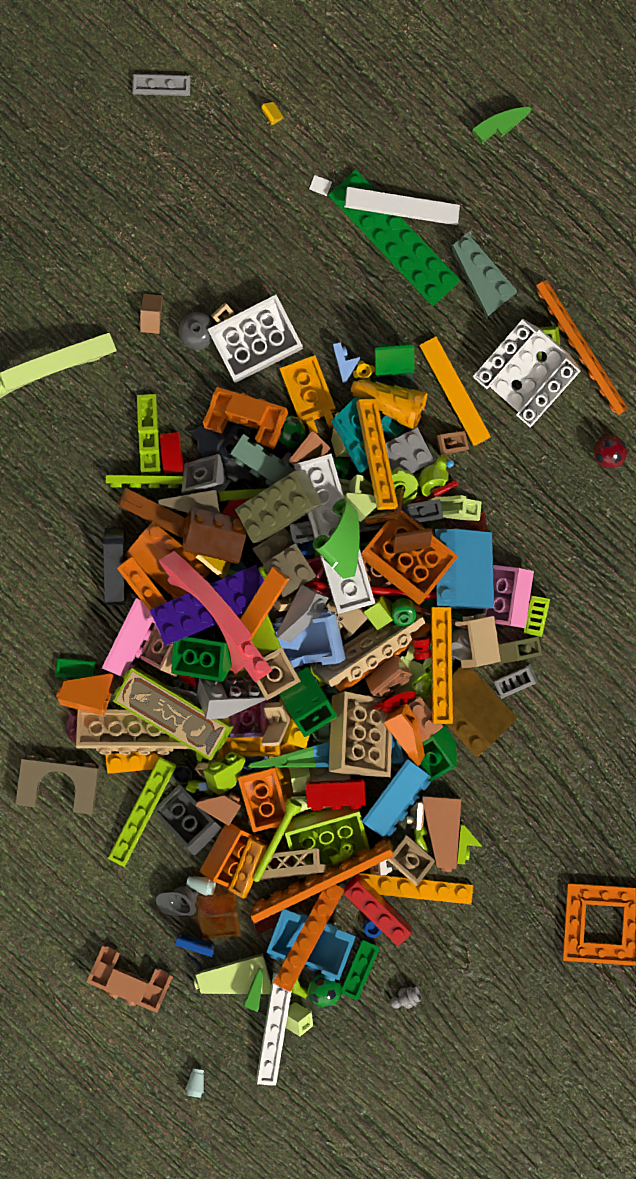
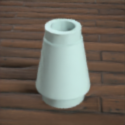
[186,876,216,896]
[185,1069,204,1098]

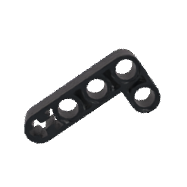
[103,527,125,605]

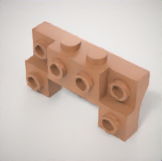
[87,944,174,1013]

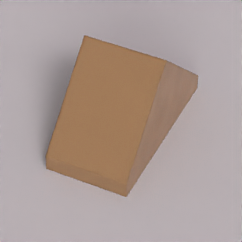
[140,294,163,334]
[436,431,469,456]

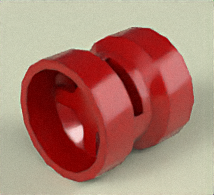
[412,637,431,660]

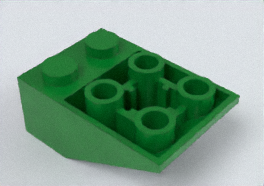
[374,342,414,377]
[279,667,339,737]

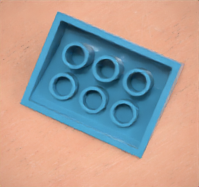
[434,529,494,609]

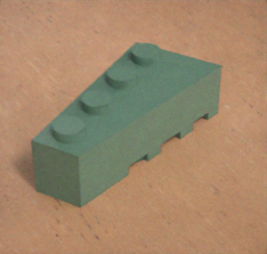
[452,233,517,319]
[230,434,295,486]

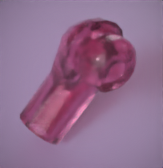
[65,713,77,742]

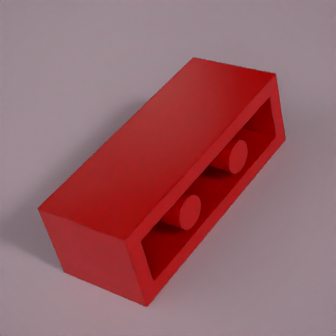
[306,779,365,811]

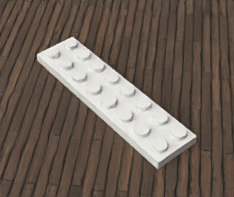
[294,454,375,614]

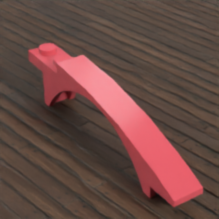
[159,551,272,683]

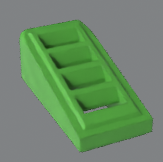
[244,968,263,1012]

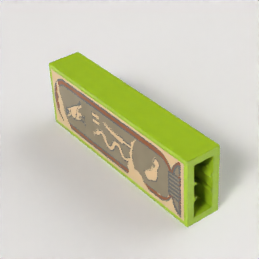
[113,668,234,760]

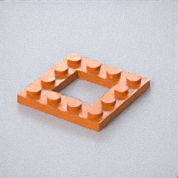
[562,883,636,966]

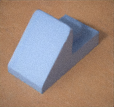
[333,342,360,383]

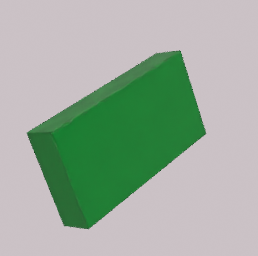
[55,658,96,679]

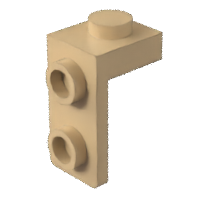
[261,702,290,746]

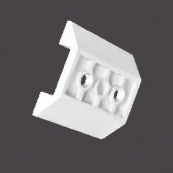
[473,319,581,428]

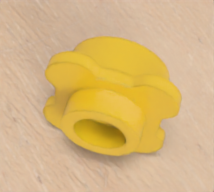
[353,361,375,381]

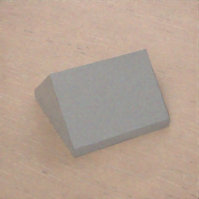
[182,454,228,495]

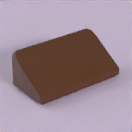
[390,528,432,553]

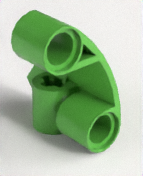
[313,498,360,579]

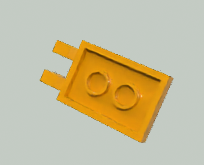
[280,355,336,433]

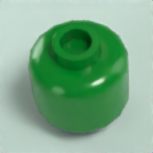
[391,598,416,627]

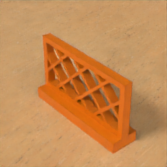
[117,556,167,610]

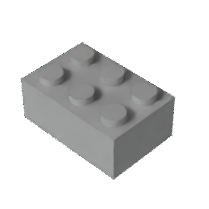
[385,427,435,474]

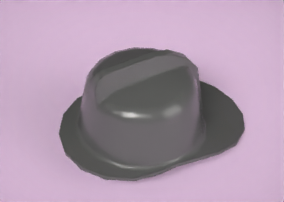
[156,886,198,916]

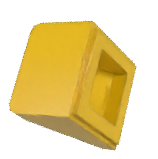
[261,102,283,125]

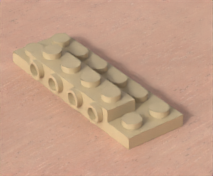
[311,613,425,687]
[76,710,191,755]

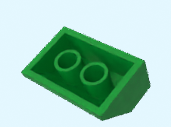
[171,634,232,682]

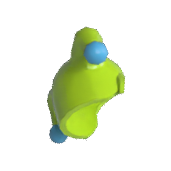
[414,454,454,497]

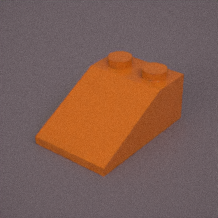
[237,767,291,832]

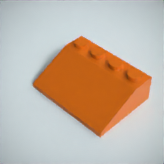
[361,510,459,605]

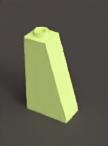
[193,954,272,994]

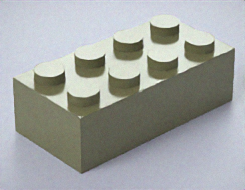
[235,470,323,543]

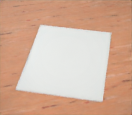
[309,175,332,196]

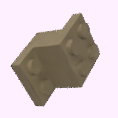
[253,528,316,597]

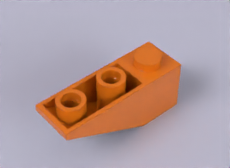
[384,703,425,766]

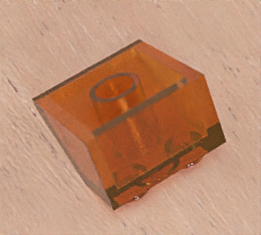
[198,894,241,940]

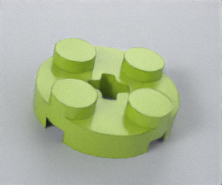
[391,467,418,505]

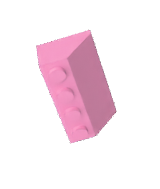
[102,598,154,677]

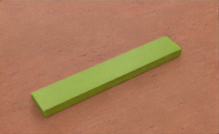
[107,757,177,867]

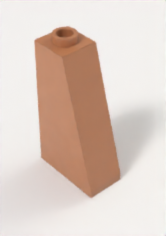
[422,795,461,872]

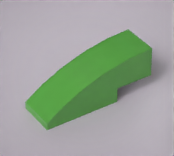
[472,107,532,144]

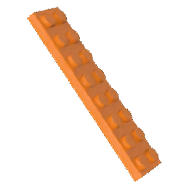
[251,840,394,923]

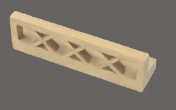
[260,848,326,880]

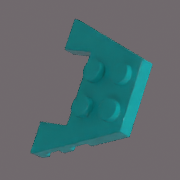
[331,397,405,473]

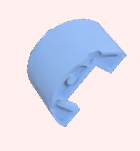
[272,608,346,668]

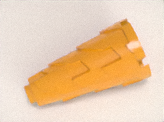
[351,379,428,429]

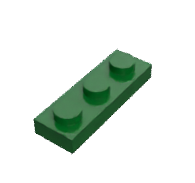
[342,939,380,1001]

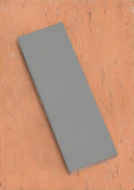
[133,74,191,96]

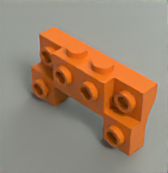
[203,387,288,449]

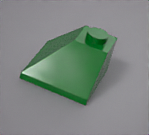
[420,726,457,782]

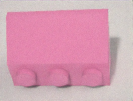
[483,565,534,628]

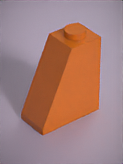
[56,674,116,716]

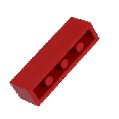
[344,874,412,946]

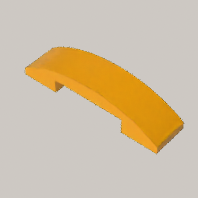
[204,736,280,758]

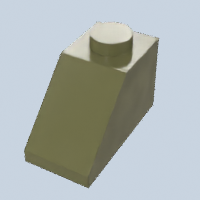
[498,637,542,664]

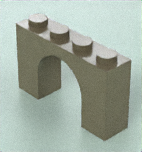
[15,755,99,815]

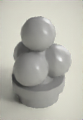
[390,987,422,1009]

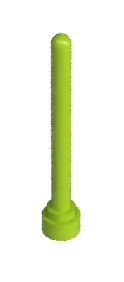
[253,798,302,882]

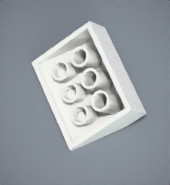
[208,295,303,383]

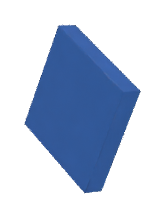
[175,933,216,957]

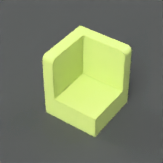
[285,1002,313,1036]

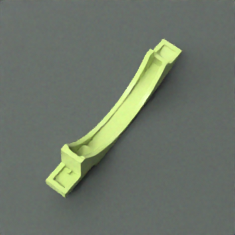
[0,333,117,398]
[339,475,482,521]

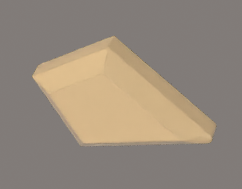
[405,802,424,830]

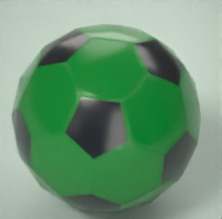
[277,415,306,449]
[308,973,342,1008]

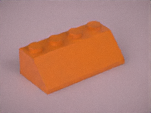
[124,522,212,598]

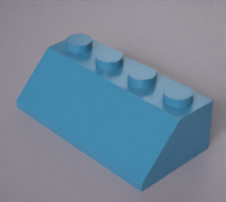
[362,759,431,839]

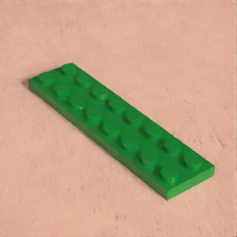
[328,169,461,307]

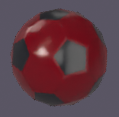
[593,435,627,469]

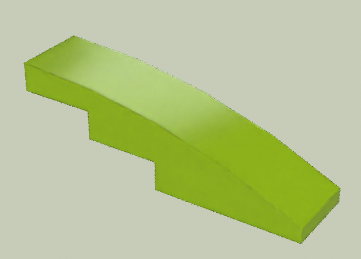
[137,394,161,475]

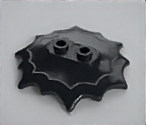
[188,413,283,485]

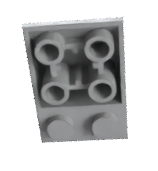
[196,674,265,719]

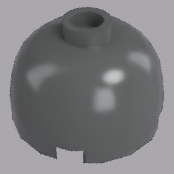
[178,311,215,350]

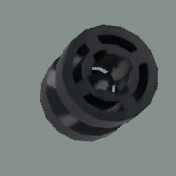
[173,764,193,784]

